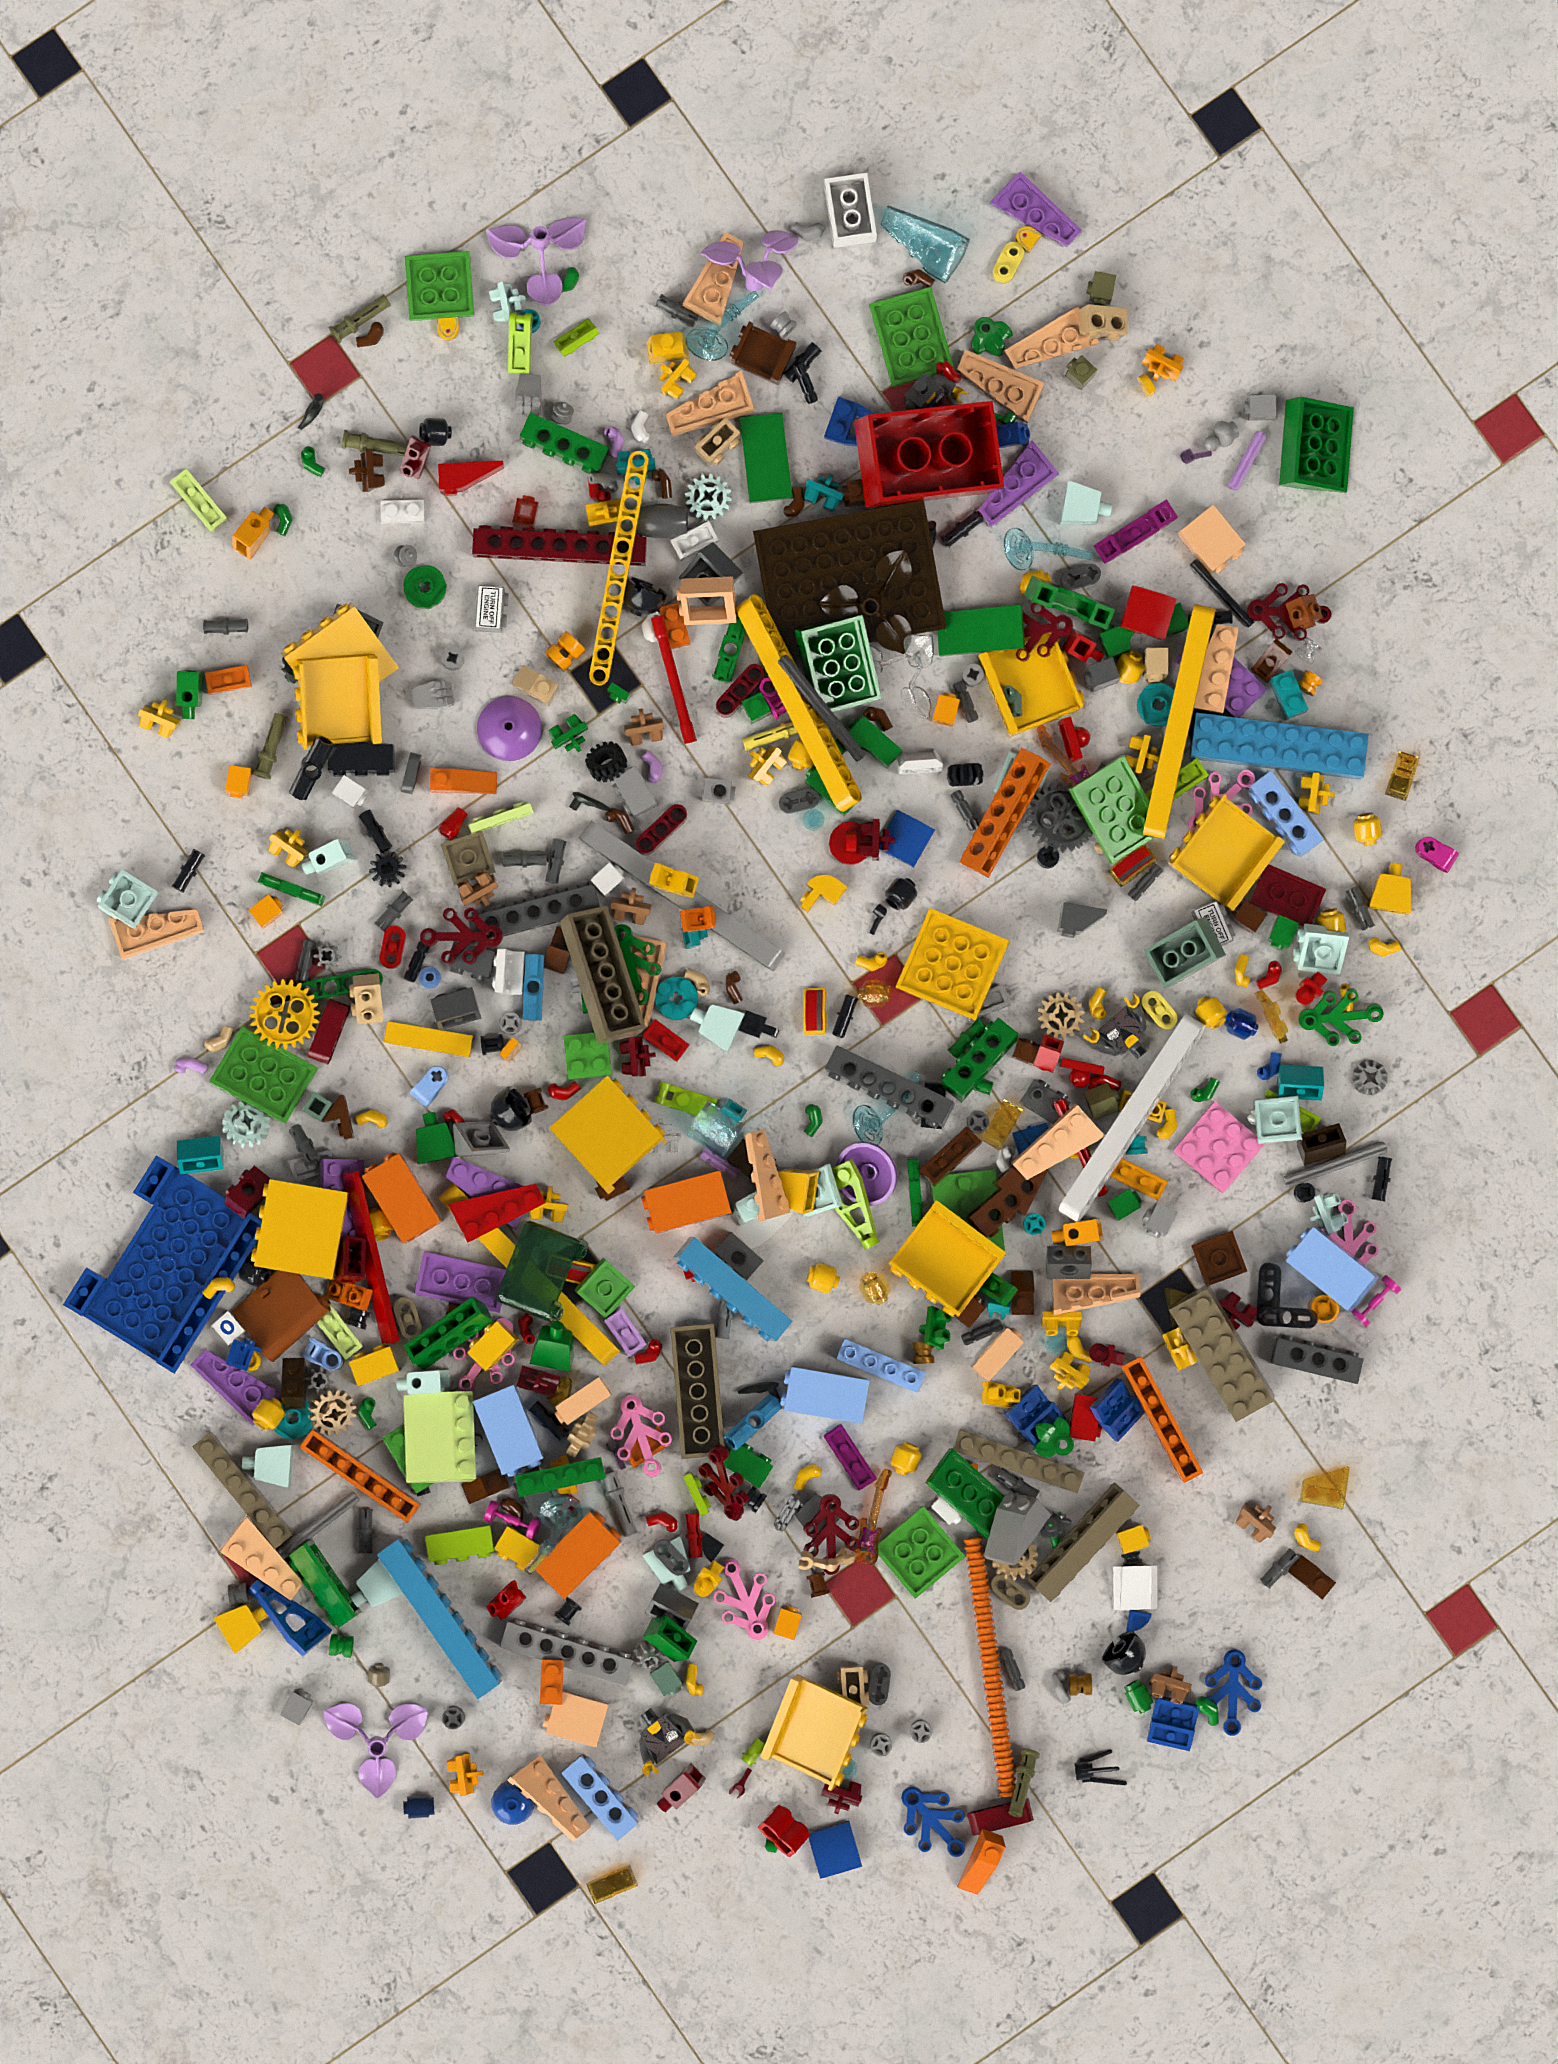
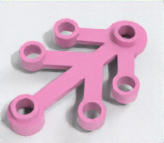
[1188,770,1255,830]
[1320,1199,1378,1265]
[453,1318,515,1391]
[610,1395,673,1477]
[714,1559,776,1640]

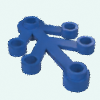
[1205,1649,1262,1736]
[901,1786,965,1857]

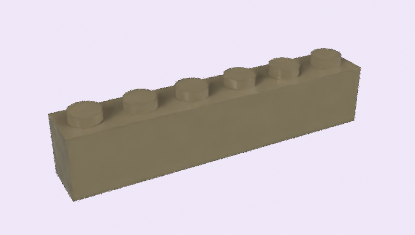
[953,1430,1085,1493]
[192,1432,294,1549]
[1026,1482,1140,1602]

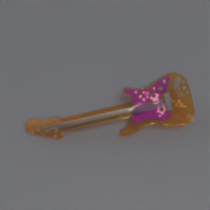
[1037,725,1090,786]
[852,1469,892,1565]

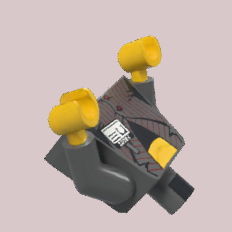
[903,373,968,411]
[1083,992,1147,1059]
[639,1708,701,1778]

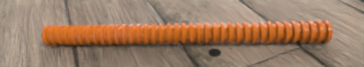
[963,1536,1016,1797]

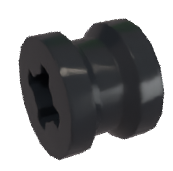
[1037,846,1059,869]
[345,1307,371,1330]
[743,1486,767,1513]

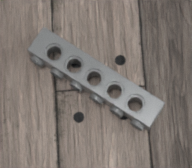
[500,1618,634,1686]

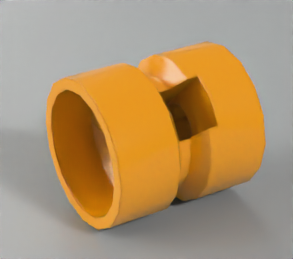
[544,631,585,672]
[1308,1295,1339,1323]

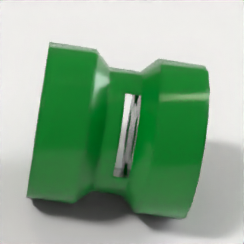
[329,1634,354,1658]

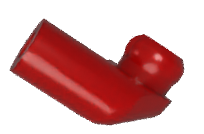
[936,361,961,384]
[588,480,611,502]
[1256,961,1282,990]
[1088,1075,1122,1091]
[547,1080,581,1100]
[443,1109,465,1123]
[518,1313,535,1344]
[634,1339,662,1365]
[646,1511,678,1532]

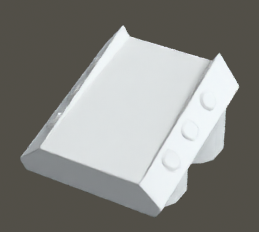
[897,748,943,775]
[1112,1565,1157,1610]

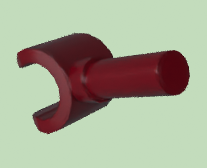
[729,1768,752,1799]

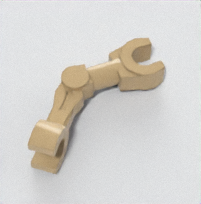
[799,1546,857,1572]

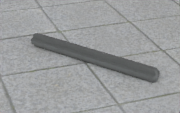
[778,655,865,762]

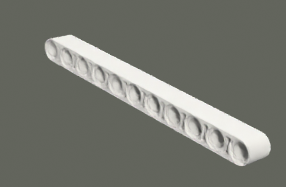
[1059,1014,1206,1222]

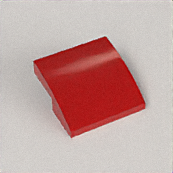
[1120,585,1177,640]

